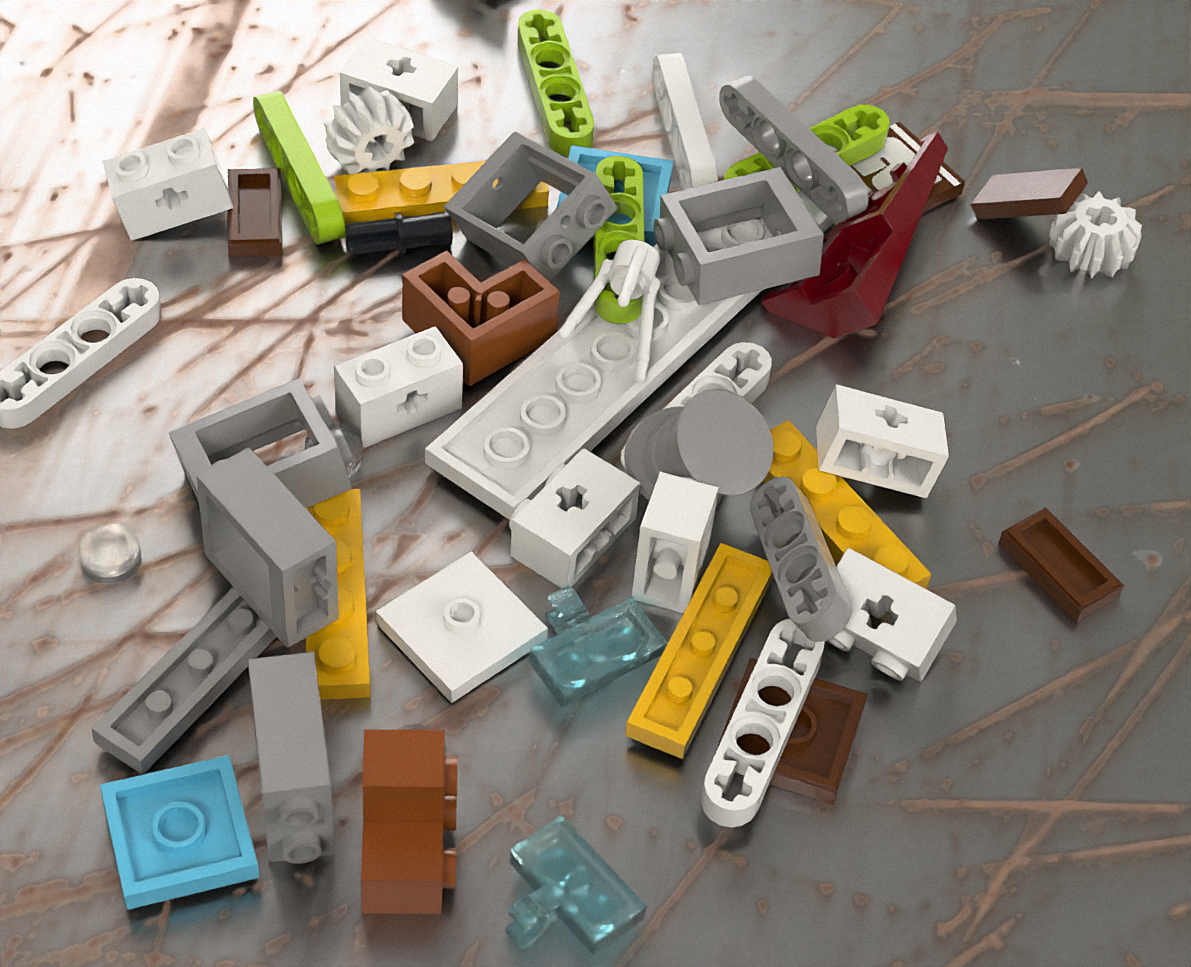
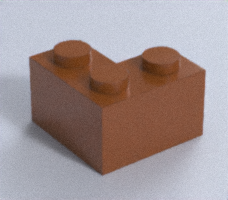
[402,251,560,386]
[361,729,458,914]

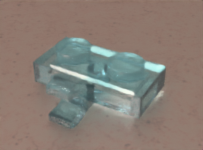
[528,585,667,707]
[505,815,647,955]

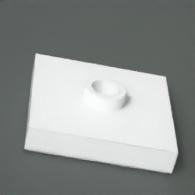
[376,551,548,703]

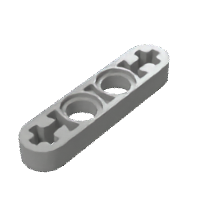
[719,76,868,223]
[750,476,852,642]

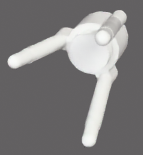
[558,240,661,383]

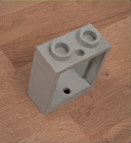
[444,131,618,282]
[654,167,824,305]
[168,378,353,508]
[196,447,339,648]
[248,652,334,863]

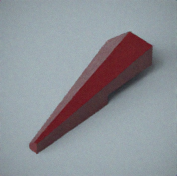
[761,132,948,339]

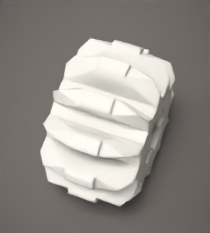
[323,86,415,174]
[1049,191,1142,279]

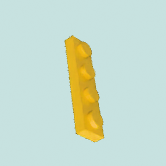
[333,161,549,226]
[763,420,931,589]
[306,489,370,700]
[625,543,774,759]

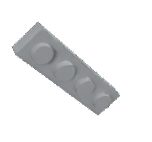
[91,587,277,775]

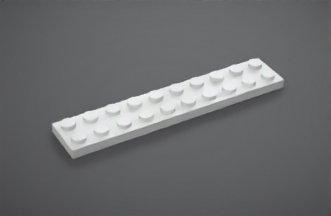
[425,166,835,520]

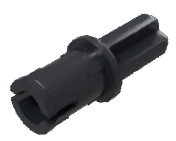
[345,211,453,255]

